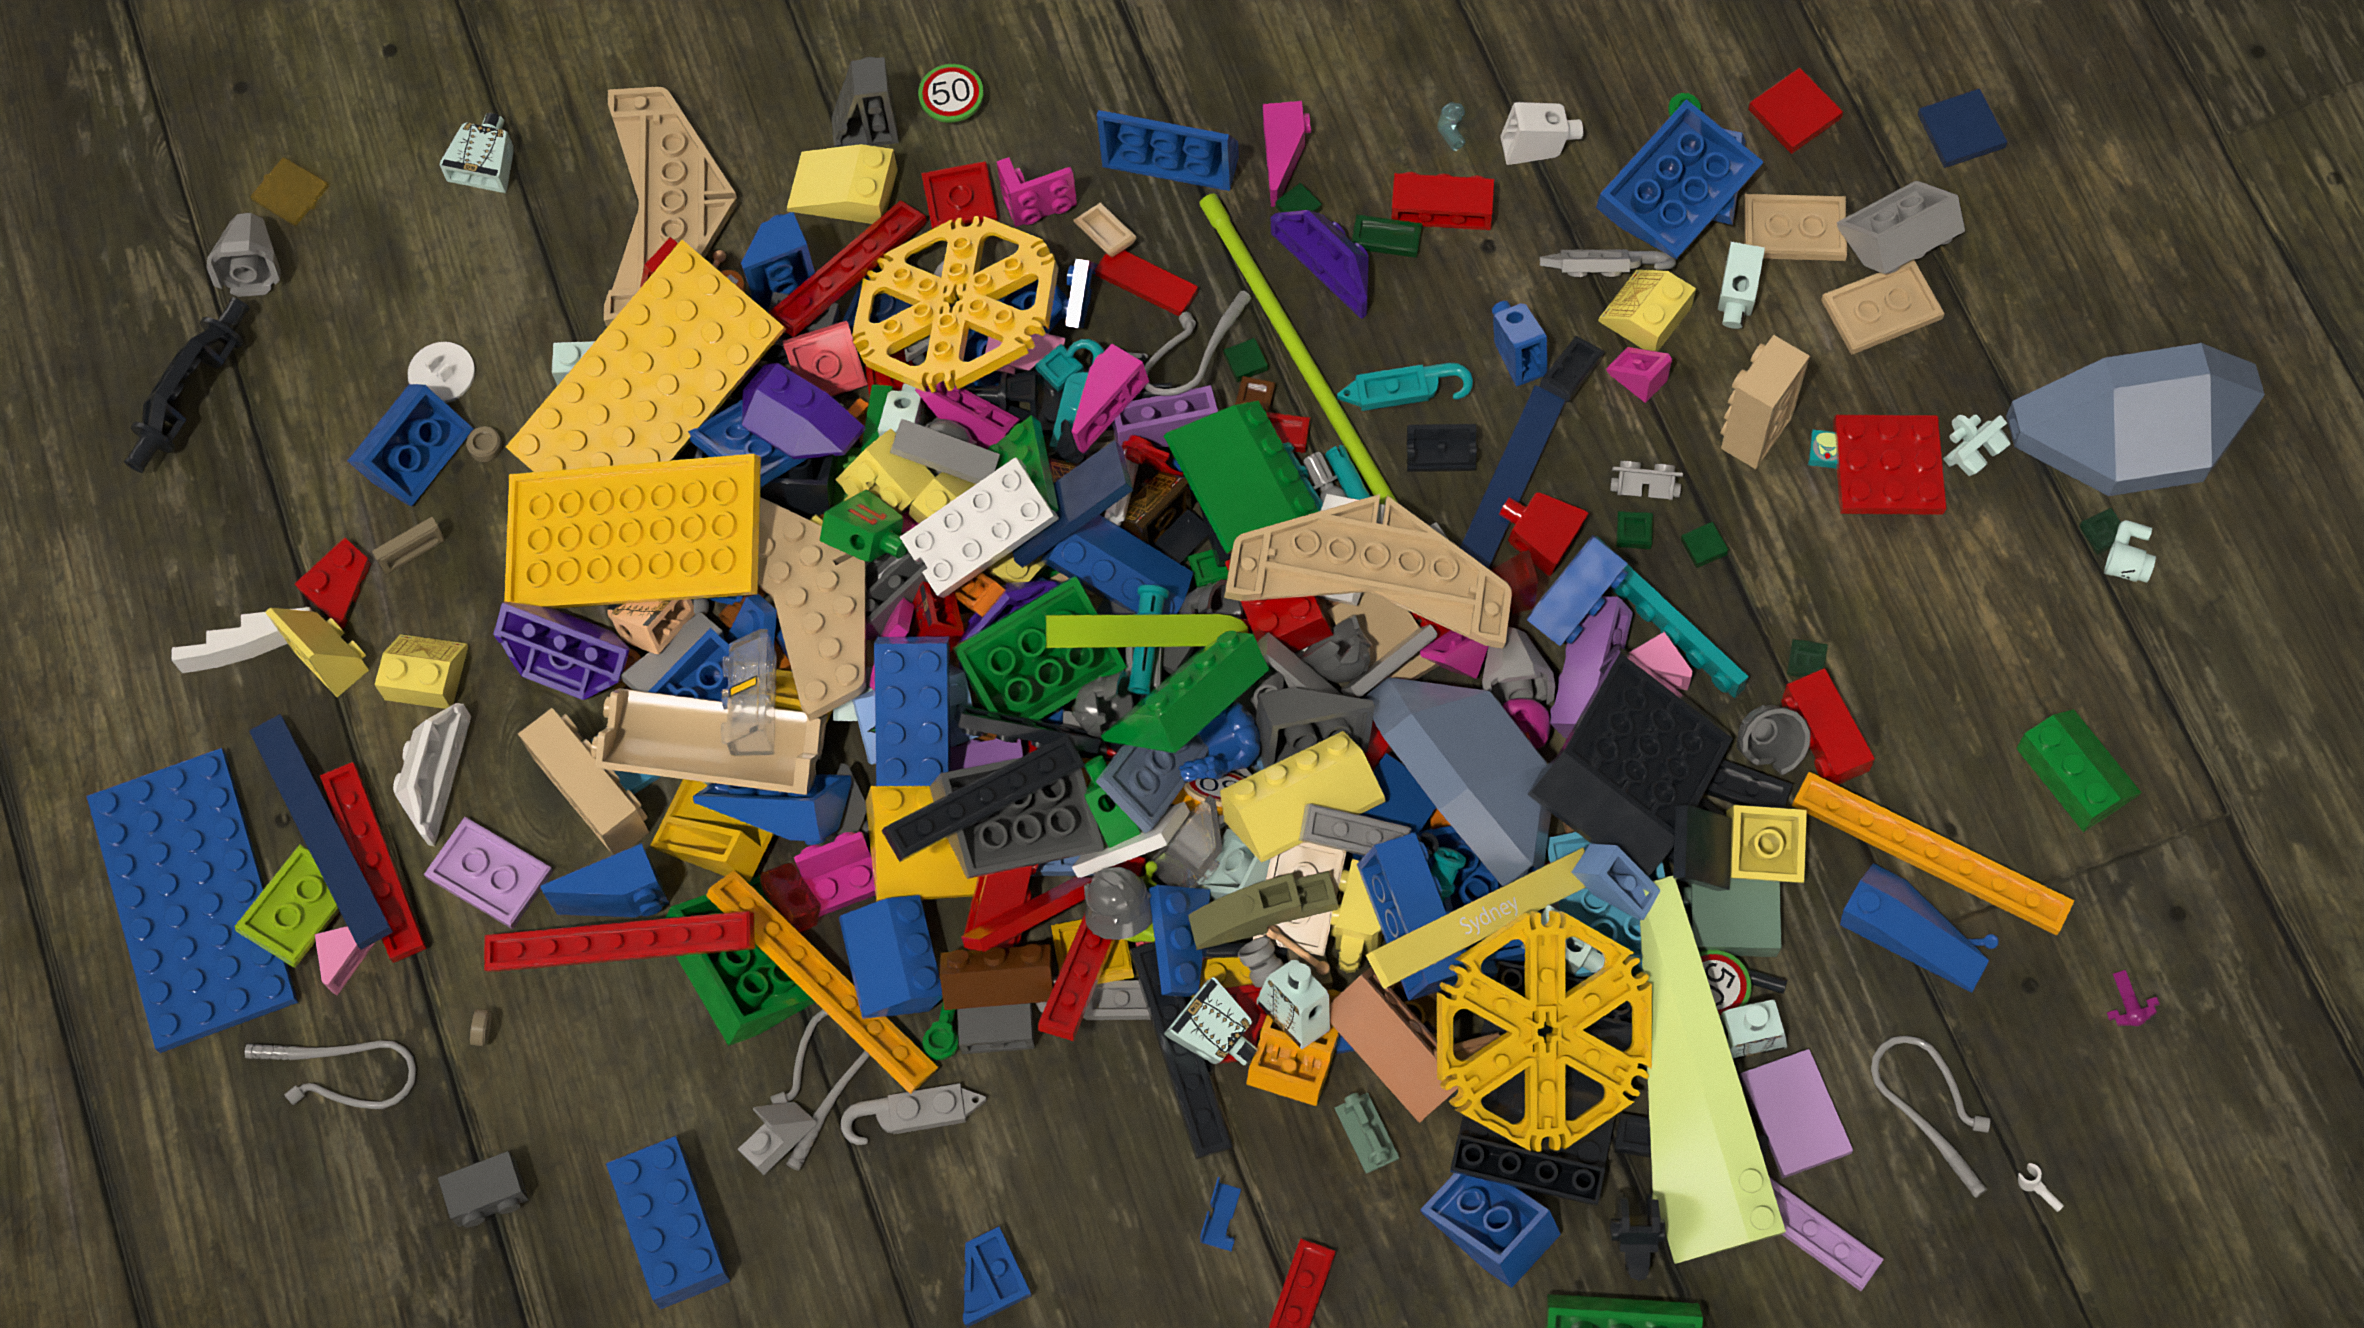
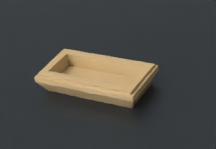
[1074,203,1136,257]

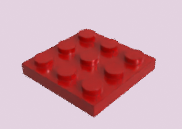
[1833,415,1946,515]

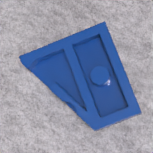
[726,594,777,674]

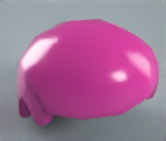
[1502,698,1551,749]

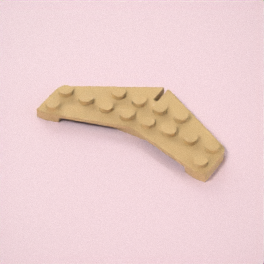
[604,87,737,326]
[1224,494,1512,649]
[758,497,866,722]

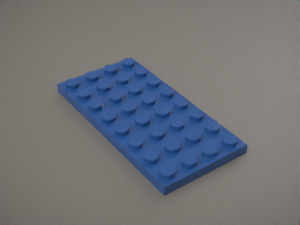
[87,748,298,1053]

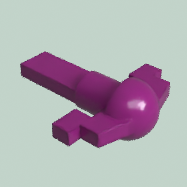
[2107,970,2160,1026]

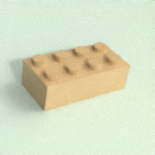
[1720,335,1810,469]
[518,708,649,855]

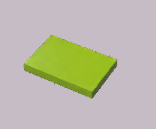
[234,844,340,968]

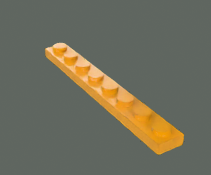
[1792,772,2074,936]
[706,870,938,1094]

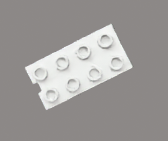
[900,457,1059,598]

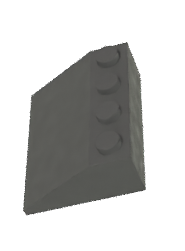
[930,758,1104,879]

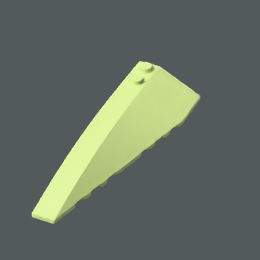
[1640,876,1786,1264]

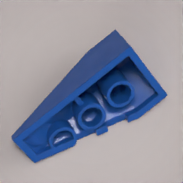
[648,627,760,702]

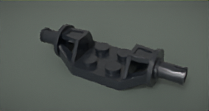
[124,297,250,473]
[968,369,1172,436]

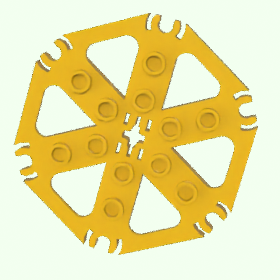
[852,216,1059,392]
[1437,910,1652,1152]

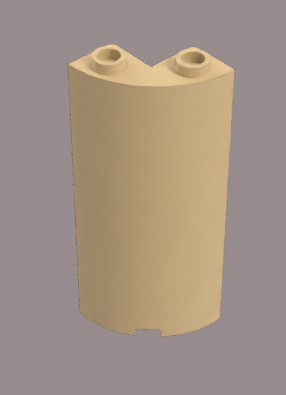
[591,688,827,795]

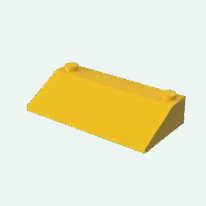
[650,665,833,882]

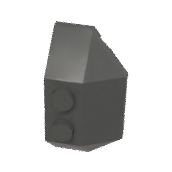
[866,531,929,640]

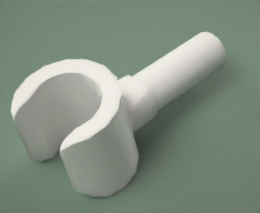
[2018,1163,2064,1212]

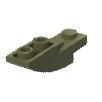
[1188,871,1338,950]

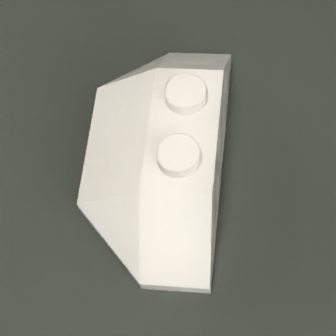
[393,703,471,846]

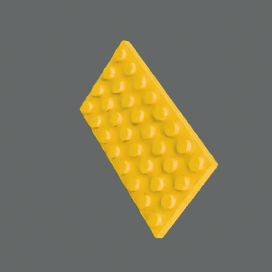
[506,240,786,472]
[504,454,761,609]

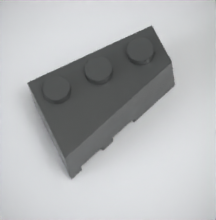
[831,57,899,148]

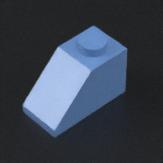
[1571,844,1661,920]

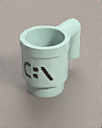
[2104,520,2156,583]

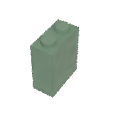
[1682,878,1781,957]

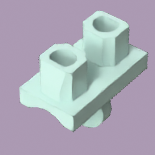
[1943,415,2011,476]

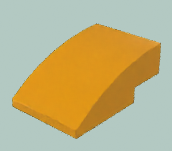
[1247,989,1342,1106]

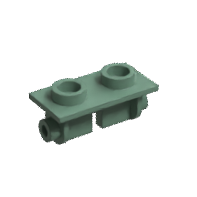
[1334,1093,1400,1174]

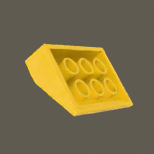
[865,786,978,902]

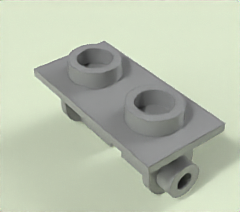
[1610,461,1683,500]

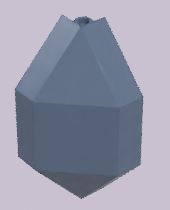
[2006,343,2265,496]
[1362,677,1551,887]

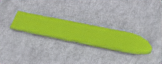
[1046,614,1248,648]

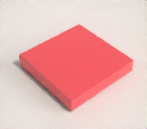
[782,321,867,397]

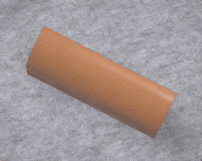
[1329,967,1458,1123]

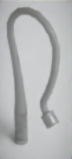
[1144,291,1251,396]
[770,1009,870,1171]
[1871,1035,1990,1198]
[245,1040,416,1109]

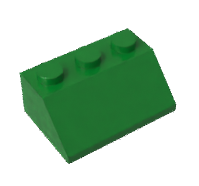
[2016,709,2142,832]

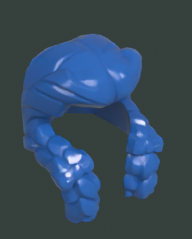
[1179,701,1260,782]

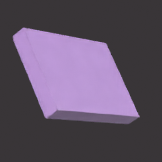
[424,817,554,929]
[1739,1049,1853,1178]

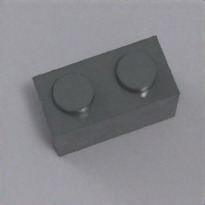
[957,1003,1035,1054]
[438,1151,529,1228]

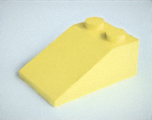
[787,144,898,224]
[265,608,369,697]

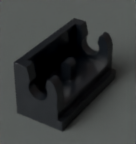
[1406,424,1477,472]

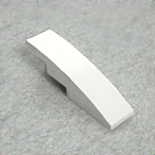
[172,607,313,673]

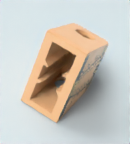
[607,599,695,655]

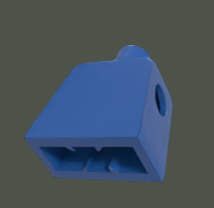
[1492,301,1547,387]

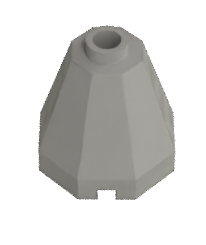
[206,213,281,297]
[1482,627,1555,705]

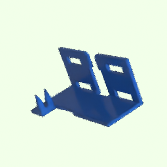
[1200,1177,1241,1251]

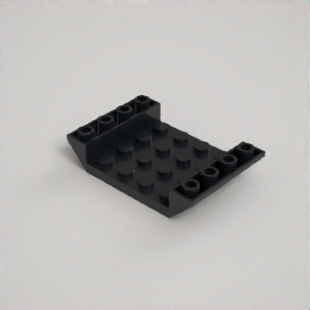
[1527,644,1733,877]
[1450,960,1632,1206]

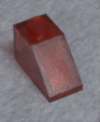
[1491,550,1538,615]

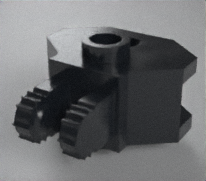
[1610,1193,1665,1282]

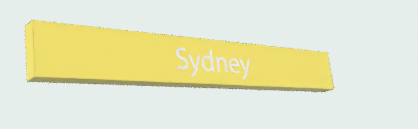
[1366,848,1586,989]

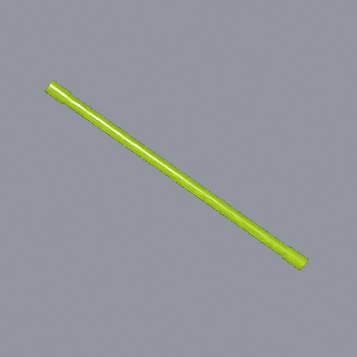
[1199,193,1398,505]

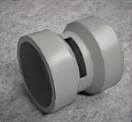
[1238,937,1284,987]

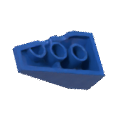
[693,774,851,845]
[1840,863,1989,993]

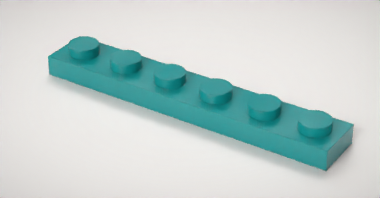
[1596,536,1749,698]

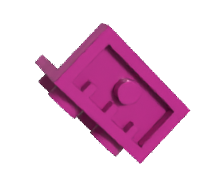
[997,157,1077,227]
[794,832,876,917]

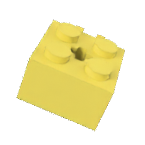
[835,428,935,514]
[1330,859,1383,973]

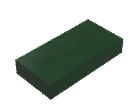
[1351,214,1422,258]

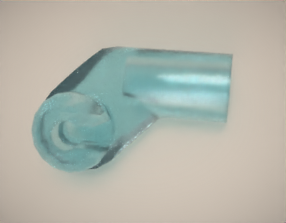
[1437,102,1466,151]

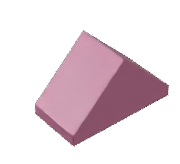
[1629,632,1692,690]
[315,926,375,995]

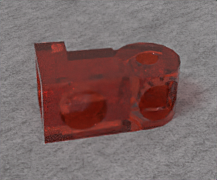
[760,863,821,932]

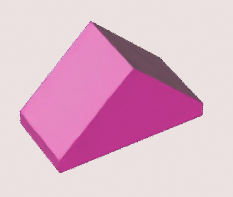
[1606,347,1672,403]
[1420,630,1489,679]

